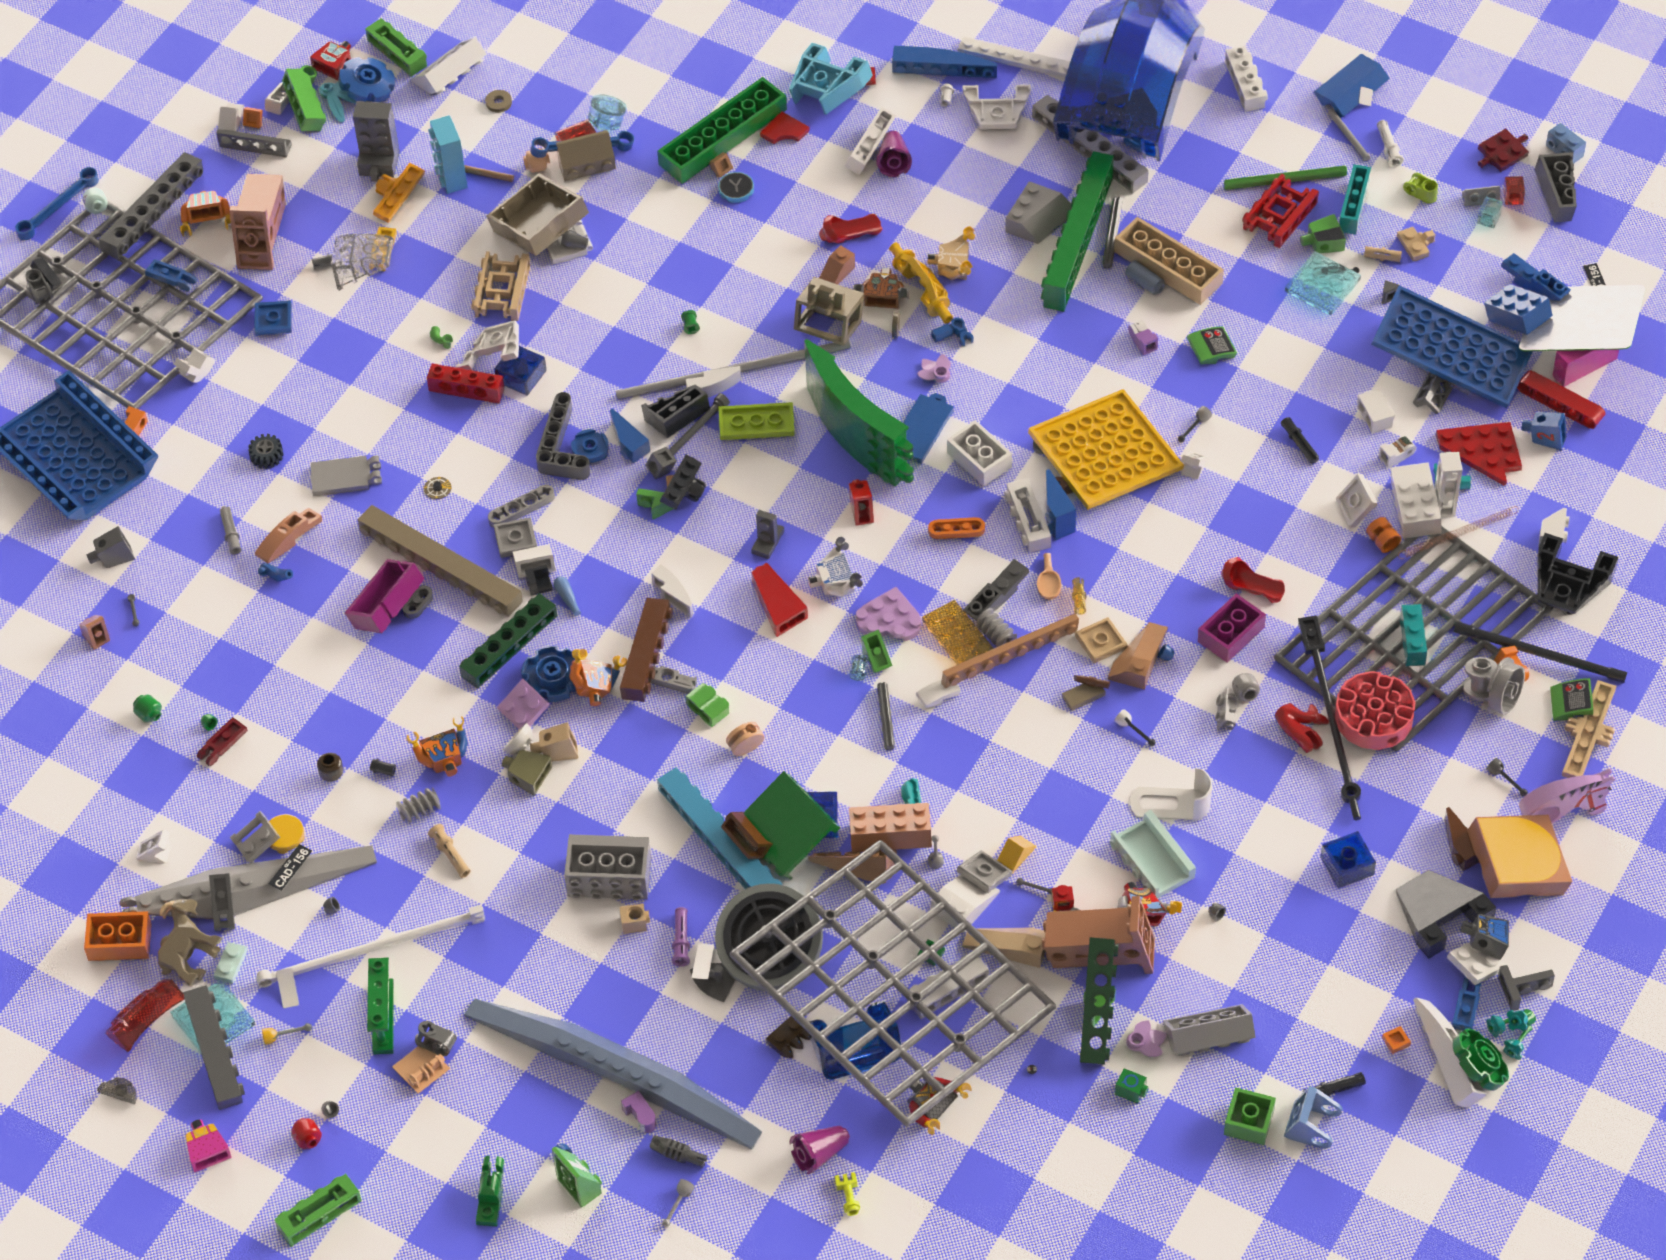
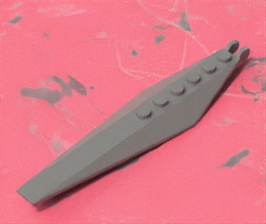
[119,845,377,920]

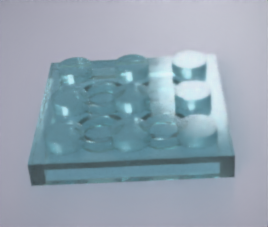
[1285,251,1361,316]
[170,979,256,1054]

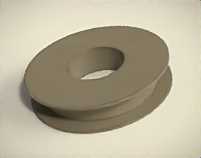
[485,90,512,113]
[892,310,901,338]

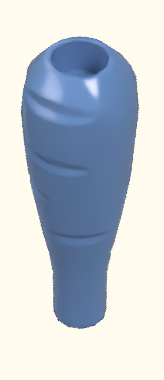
[553,576,581,616]

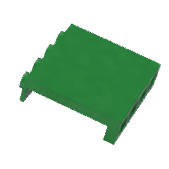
[744,771,841,880]

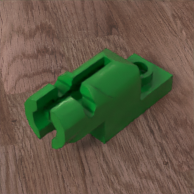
[476,1155,505,1227]

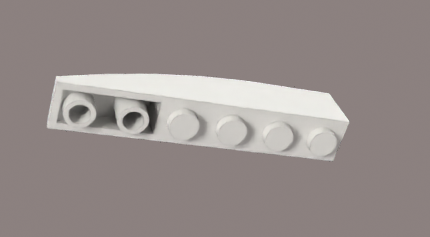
[1413,997,1486,1108]

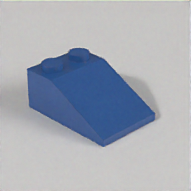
[1045,469,1076,541]

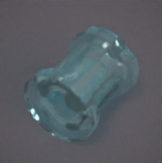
[849,655,868,681]

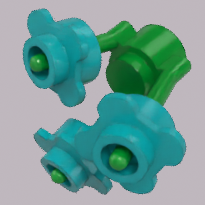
[1486,1009,1536,1060]

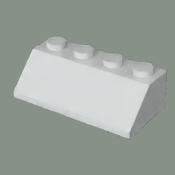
[411,37,487,95]

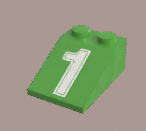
[552,1147,602,1208]

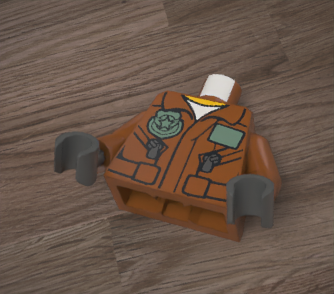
[853,268,909,309]

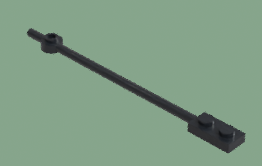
[1298,615,1361,821]

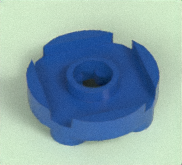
[571,429,609,463]

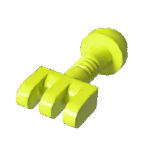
[834,1172,860,1216]

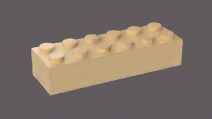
[1114,217,1224,305]

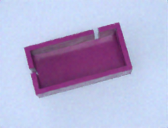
[345,559,425,634]

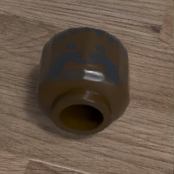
[317,752,344,782]

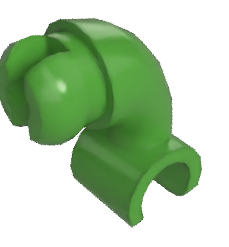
[429,326,453,349]

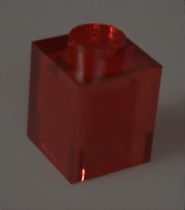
[1503,176,1525,205]

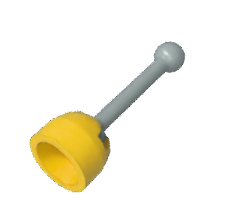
[262,1023,312,1045]

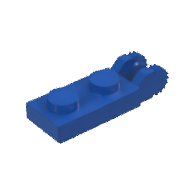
[145,259,198,292]
[1452,978,1481,1031]

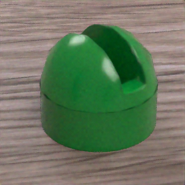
[200,714,218,731]

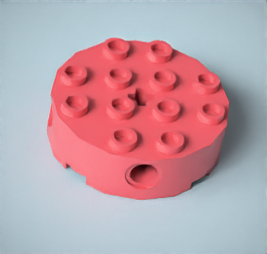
[1335,671,1415,750]

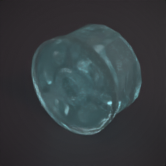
[587,94,627,131]

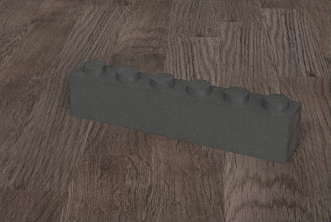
[183,985,245,1110]

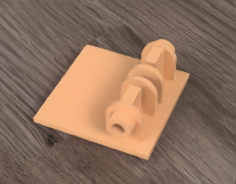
[392,1046,450,1094]

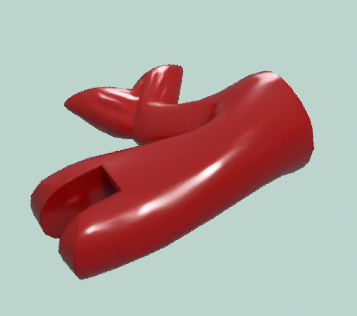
[1275,703,1329,753]

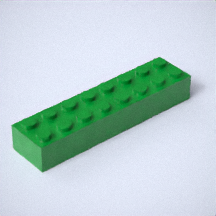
[657,77,787,184]

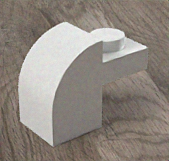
[174,348,216,383]

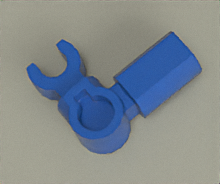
[931,317,974,347]

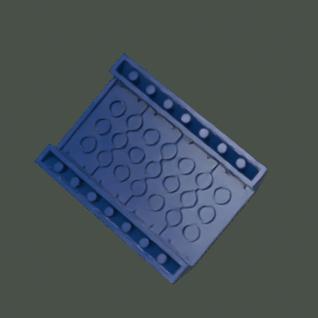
[0,370,159,520]

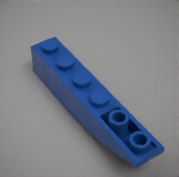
[892,45,997,78]

